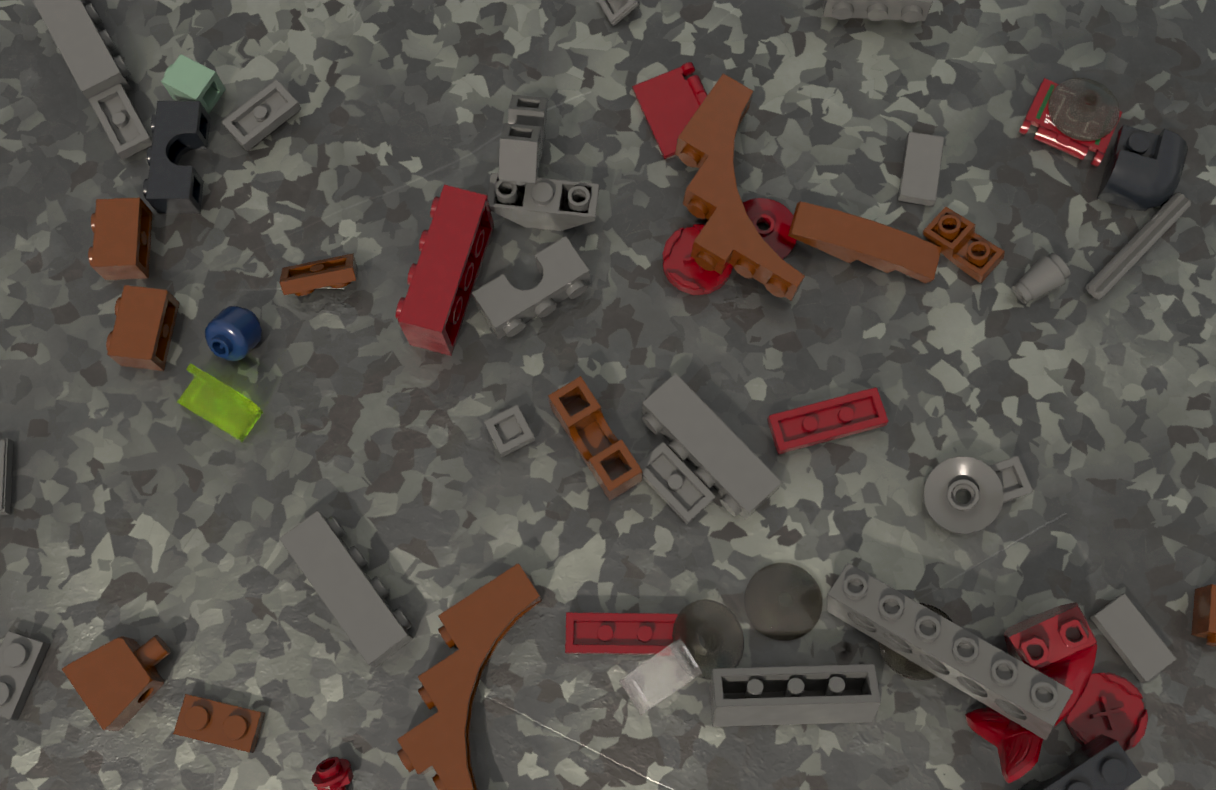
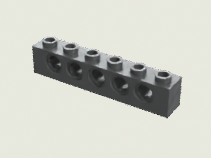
[827,563,1073,740]

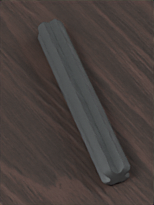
[1086,192,1191,300]

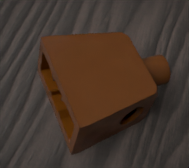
[62,635,171,731]

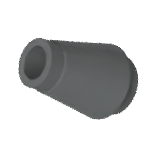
[1012,253,1071,304]

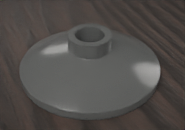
[924,456,1004,534]

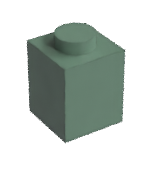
[161,54,226,115]

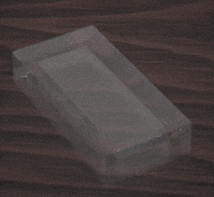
[619,638,703,715]

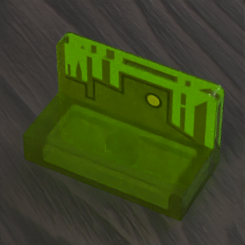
[177,363,263,442]

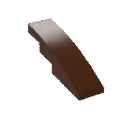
[788,201,942,284]

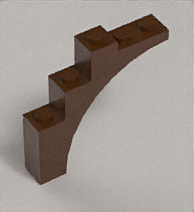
[675,74,805,301]
[397,563,542,790]

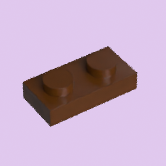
[280,253,357,296]
[173,694,265,753]

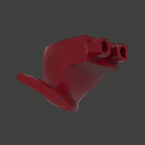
[965,602,1097,783]

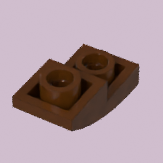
[923,207,1005,283]

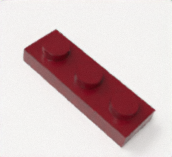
[767,387,889,454]
[565,612,685,655]

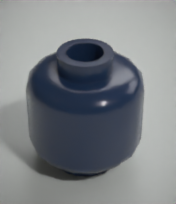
[205,306,262,361]

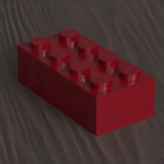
[395,185,494,356]

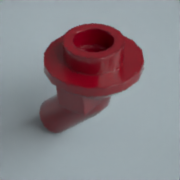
[311,757,354,790]

